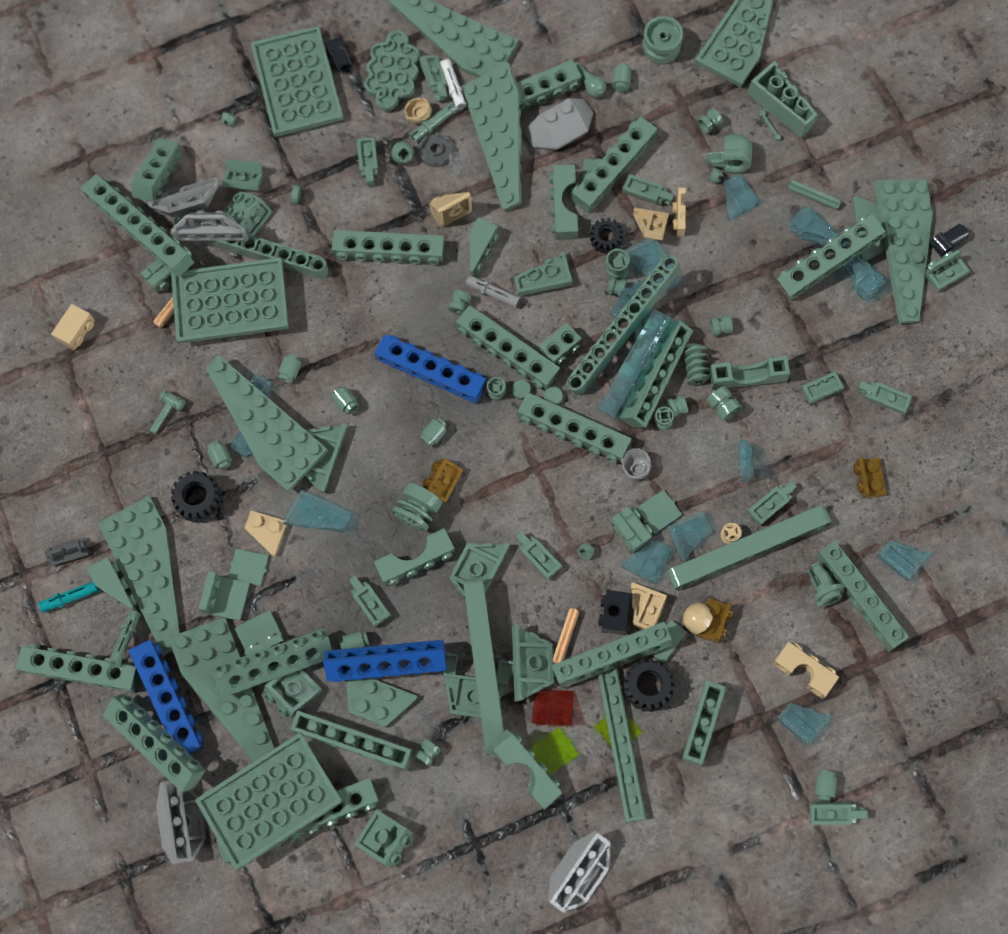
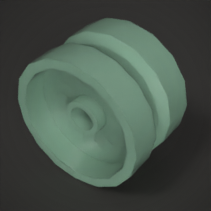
[643,16,683,64]

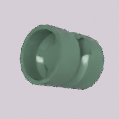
[605,249,630,280]
[706,386,742,422]

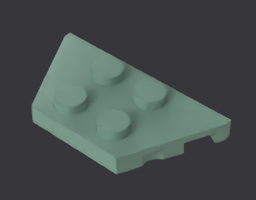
[852,197,886,264]
[304,423,348,494]
[449,543,510,600]
[512,624,554,702]
[347,678,418,728]

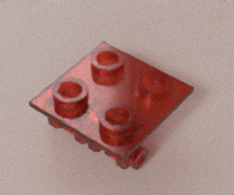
[532,689,574,728]

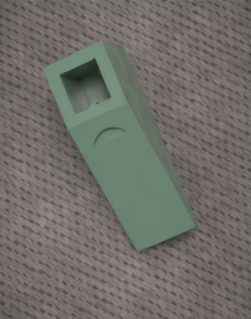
[470,217,500,277]
[87,557,138,611]

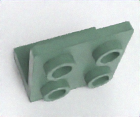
[223,191,273,236]
[198,571,250,621]
[235,610,286,656]

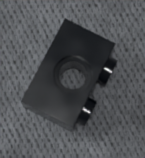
[598,590,630,635]

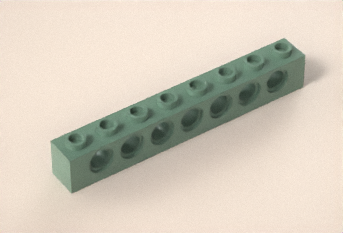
[80,174,194,277]
[216,778,380,866]

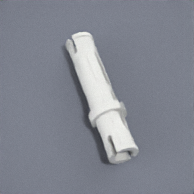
[440,59,467,110]

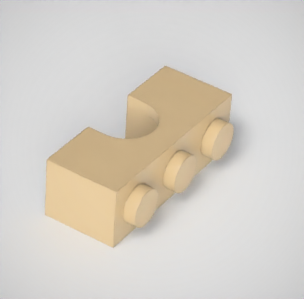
[773,642,839,700]

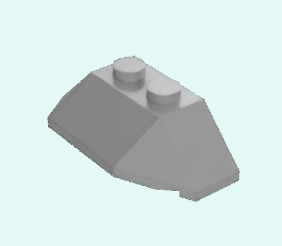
[523,98,593,150]
[148,177,219,218]
[171,211,248,241]
[156,781,206,865]
[548,831,611,913]

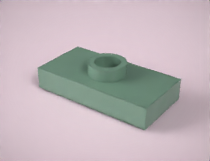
[801,371,844,404]
[650,620,687,664]

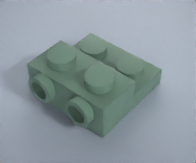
[264,669,322,720]
[354,809,413,868]

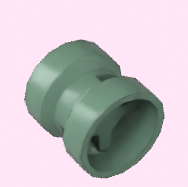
[697,108,723,134]
[448,290,471,315]
[710,314,733,336]
[487,377,506,401]
[654,406,674,430]
[413,738,441,767]

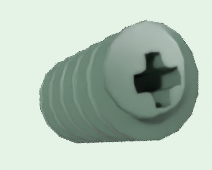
[684,343,711,386]

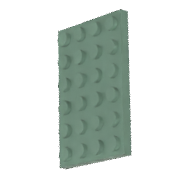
[251,26,344,137]
[171,257,289,344]
[195,733,343,871]

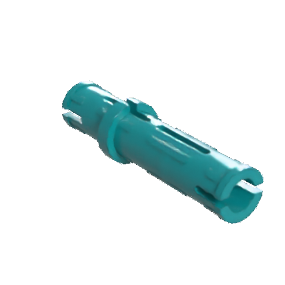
[38,581,99,613]

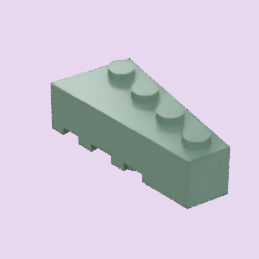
[747,61,818,137]

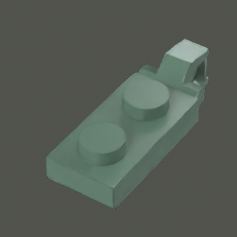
[419,55,448,102]
[357,137,378,187]
[622,174,674,206]
[857,381,912,415]
[747,481,797,526]
[516,531,562,580]
[349,576,391,628]
[809,802,867,825]

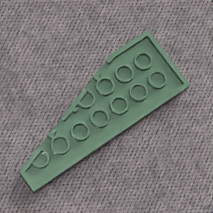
[387,0,519,78]
[695,0,773,88]
[462,62,522,212]
[874,180,933,324]
[206,355,328,493]
[98,496,181,657]

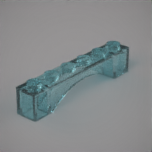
[788,206,886,303]
[598,309,671,420]

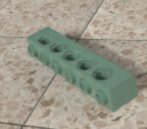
[572,116,658,213]
[777,214,886,300]
[332,230,445,265]
[456,305,560,390]
[619,320,693,428]
[518,392,632,464]
[816,541,909,653]
[552,622,672,689]
[210,628,332,698]
[15,644,140,693]
[103,694,206,793]
[290,710,413,771]

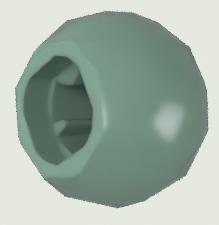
[391,141,414,164]

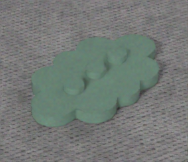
[365,30,420,111]

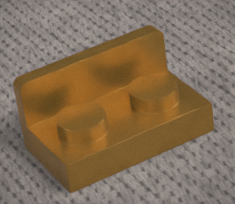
[853,457,887,499]
[422,458,463,503]
[695,598,733,643]

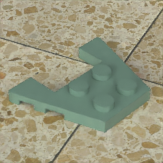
[443,653,514,719]

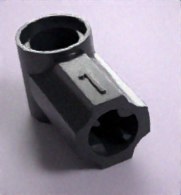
[324,36,352,73]
[929,223,969,257]

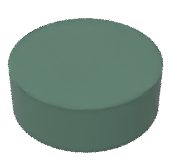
[291,185,301,204]
[512,380,531,400]
[544,387,563,405]

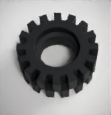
[590,218,623,254]

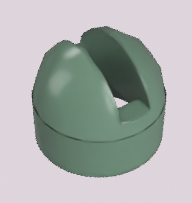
[221,111,237,126]
[708,167,723,183]
[577,542,594,560]

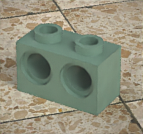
[538,323,582,366]

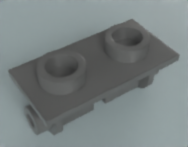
[45,537,88,566]

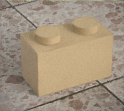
[51,304,95,351]

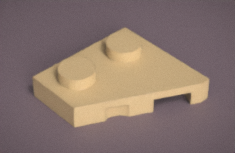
[672,188,686,237]
[633,208,669,240]
[245,510,288,557]
[631,582,668,630]

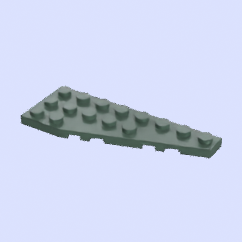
[168,618,274,762]

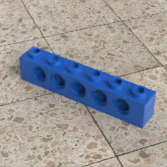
[374,334,486,404]
[323,639,447,682]
[128,640,204,755]

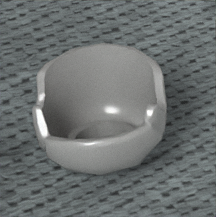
[621,448,651,480]

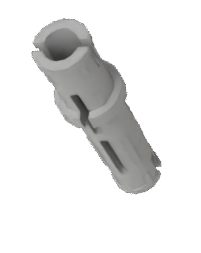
[465,275,520,308]

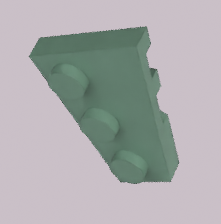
[514,251,572,296]

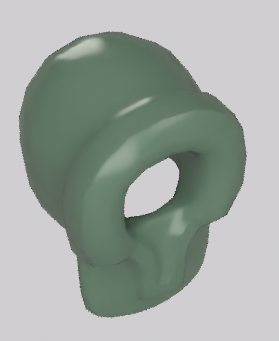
[706,134,753,173]

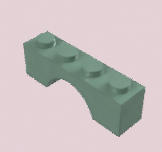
[549,165,578,240]
[709,356,790,390]
[374,528,455,586]
[489,729,562,809]

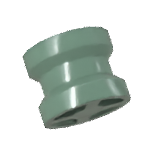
[608,276,627,298]
[667,395,688,417]

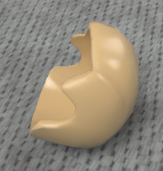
[404,98,431,124]
[683,602,713,634]

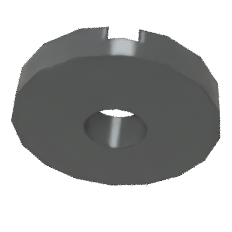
[418,132,454,167]

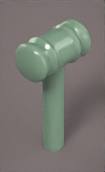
[149,390,185,434]

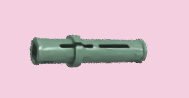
[409,102,457,143]
[108,610,141,667]

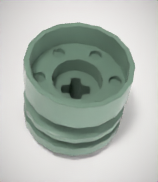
[391,483,443,532]

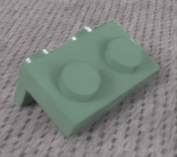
[222,159,263,191]
[925,249,970,292]

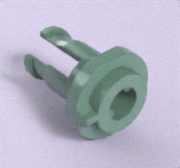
[806,562,845,608]

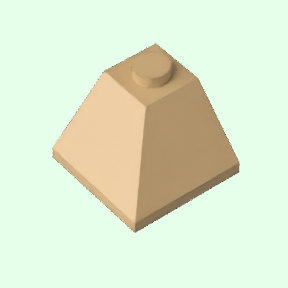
[429,192,472,228]

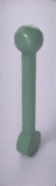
[759,110,781,141]

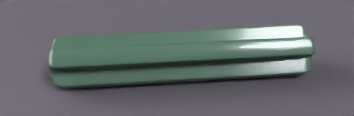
[788,180,841,210]

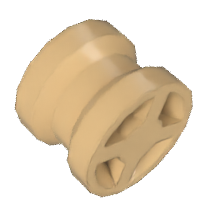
[721,523,741,545]

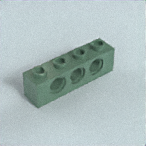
[517,59,582,111]
[131,138,182,202]
[681,681,726,767]

